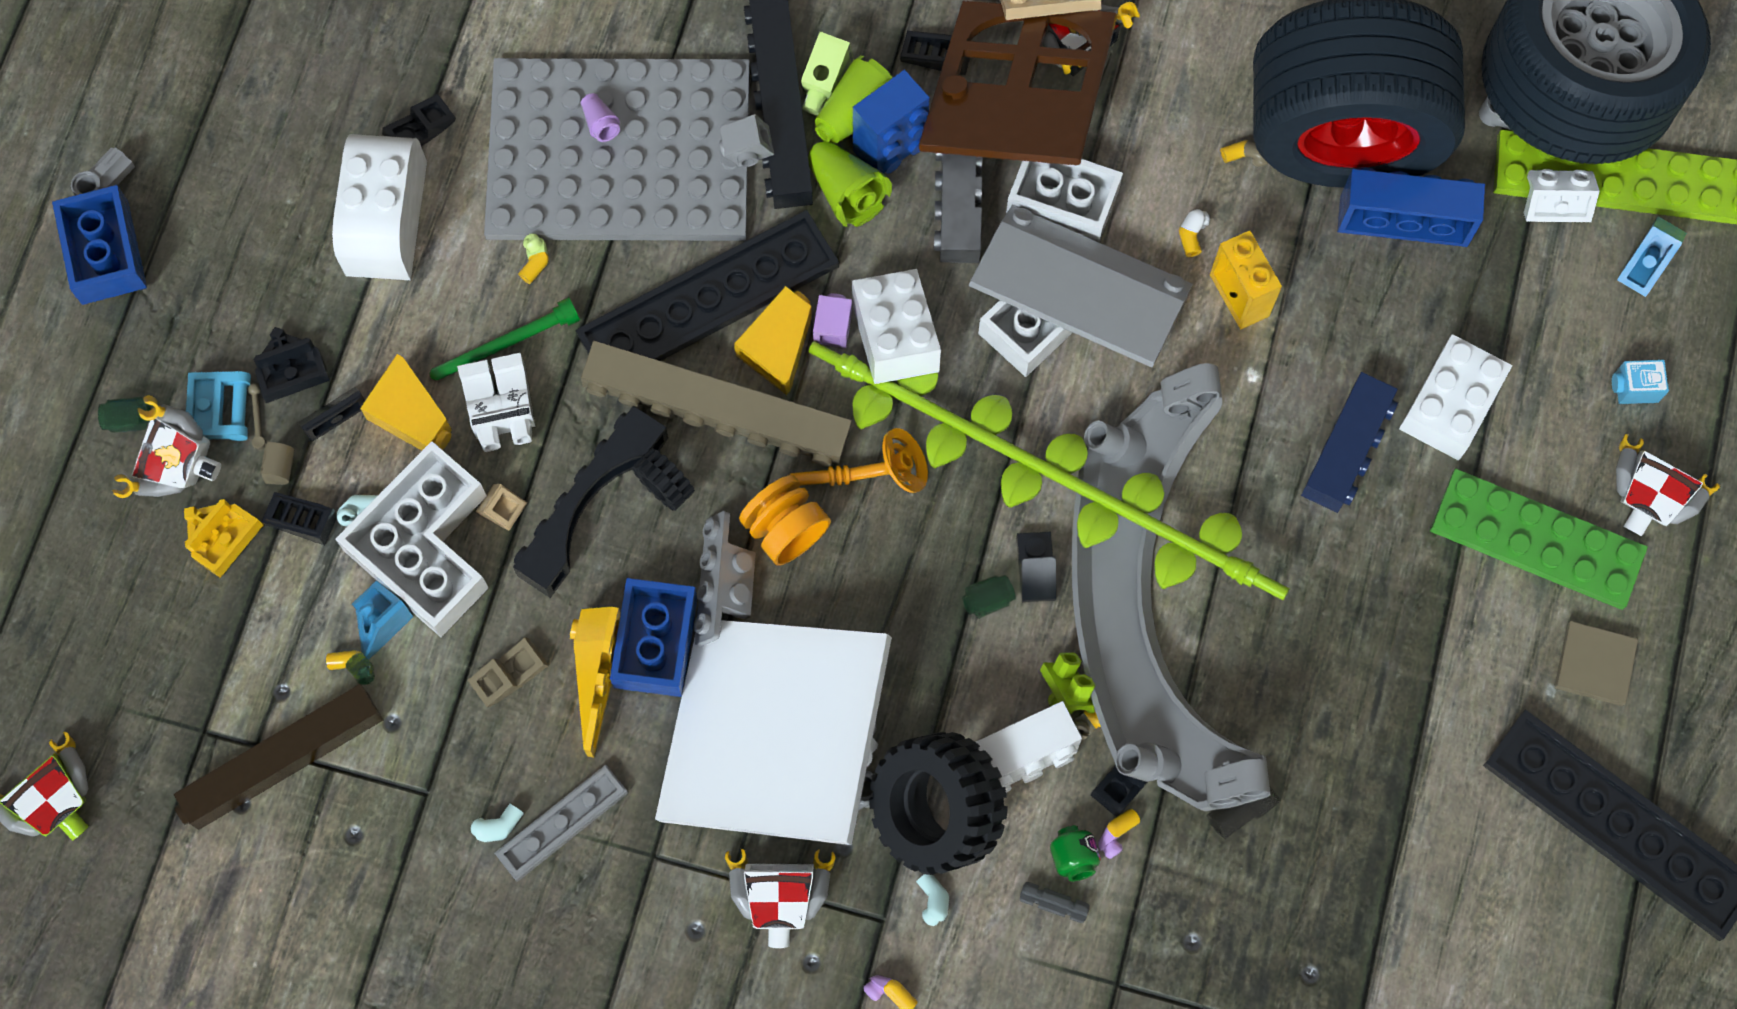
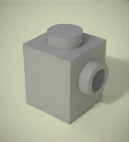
[719,114,774,167]

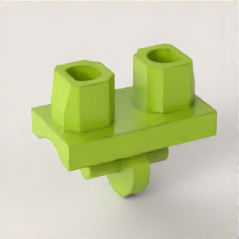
[1040,652,1096,714]

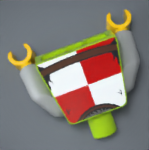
[0,732,89,841]

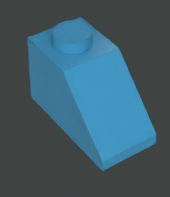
[1617,216,1687,297]

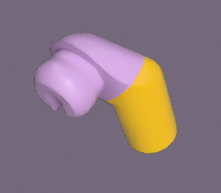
[1098,809,1140,859]
[864,975,918,1009]

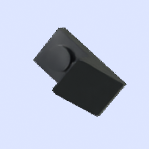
[1016,531,1056,603]

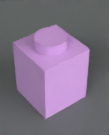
[813,293,852,348]

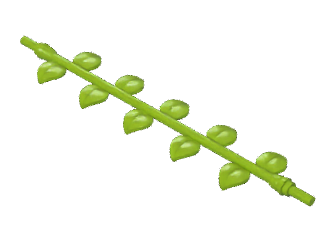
[808,341,1290,601]

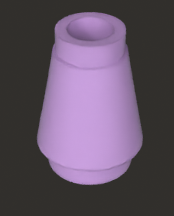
[581,93,620,142]

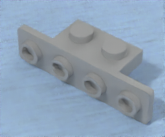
[694,511,756,647]

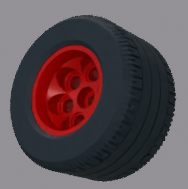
[1253,0,1465,188]

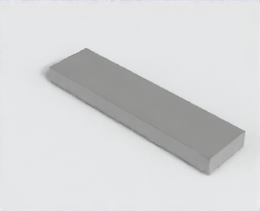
[494,765,628,882]

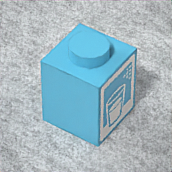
[1612,360,1669,404]

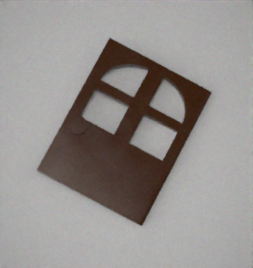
[919,1,1117,166]

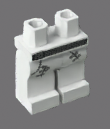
[457,353,536,452]

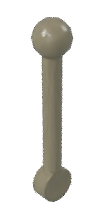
[248,383,266,450]

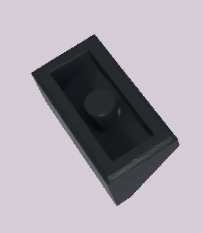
[299,387,365,441]

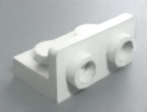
[1524,169,1600,222]

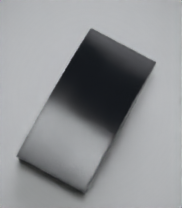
[382,94,456,146]
[1091,765,1148,817]

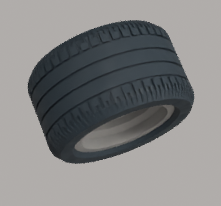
[1481,0,1711,164]

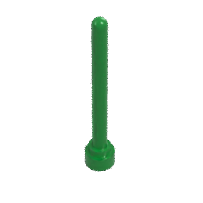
[429,297,580,381]

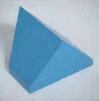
[352,581,413,665]

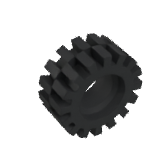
[632,448,695,511]

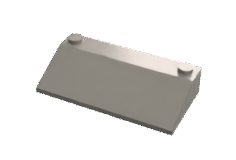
[969,204,1193,367]

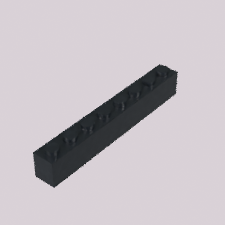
[744,0,813,209]

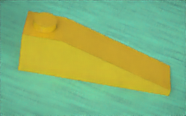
[570,607,621,758]

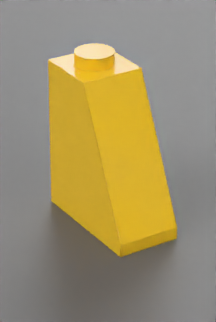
[734,286,812,395]
[360,354,452,451]

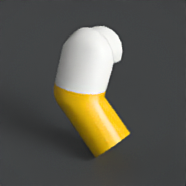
[1179,209,1210,257]

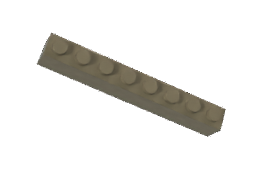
[581,341,852,467]

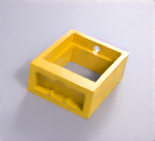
[1210,230,1282,330]

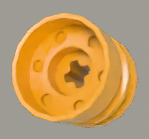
[739,475,831,566]

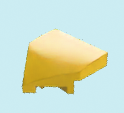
[184,499,264,578]

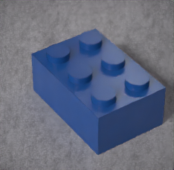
[853,69,930,174]
[52,185,147,305]
[610,578,698,697]

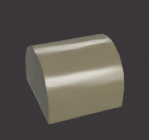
[261,441,295,485]

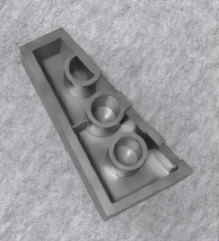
[934,153,983,263]

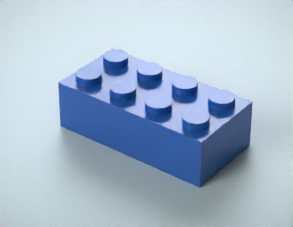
[1337,167,1485,247]

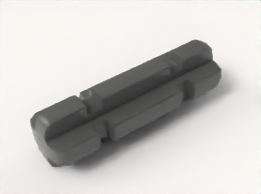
[1020,882,1089,923]

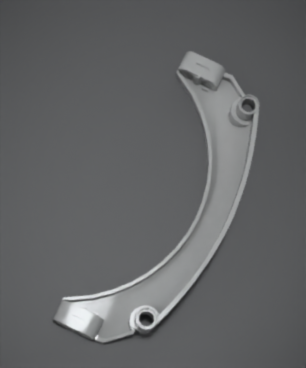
[1072,363,1270,811]

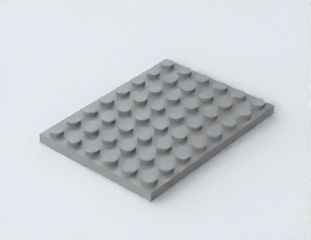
[484,58,750,241]

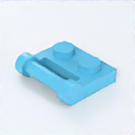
[186,371,251,441]

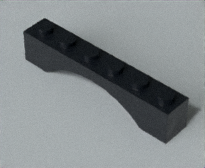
[513,406,669,598]

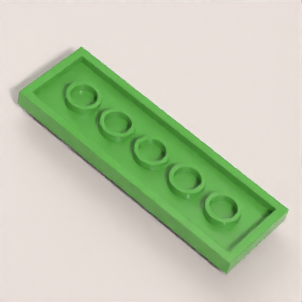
[1430,468,1648,610]

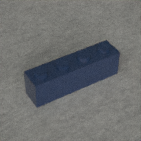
[1301,372,1399,513]

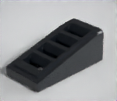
[900,30,970,75]
[261,492,337,546]

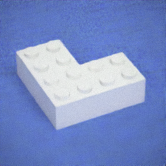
[335,441,488,637]

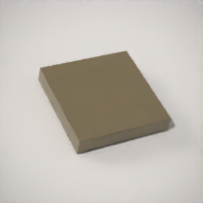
[1554,621,1638,706]

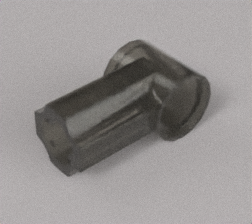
[1207,787,1281,840]

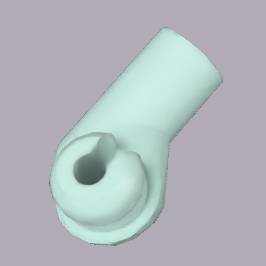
[337,495,378,527]
[471,803,524,842]
[916,874,949,926]

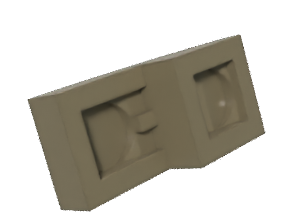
[468,638,549,707]

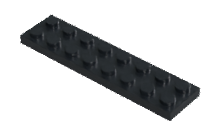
[575,210,839,361]
[1483,709,1737,941]

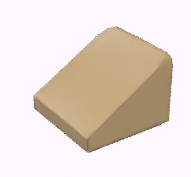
[476,484,527,531]

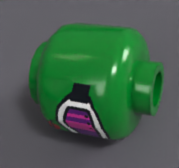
[1050,825,1101,881]

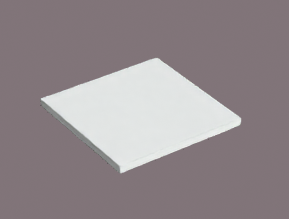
[655,620,892,845]

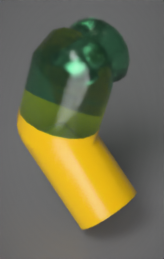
[326,650,375,685]

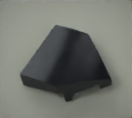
[253,327,330,403]

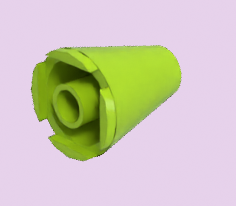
[815,55,893,143]
[808,141,892,227]

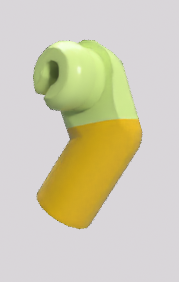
[518,234,549,284]

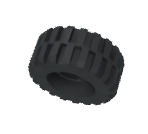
[869,732,1008,875]

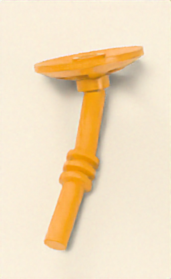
[789,428,928,493]

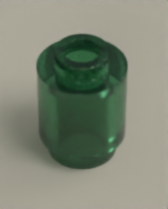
[98,397,151,433]
[962,575,1016,619]

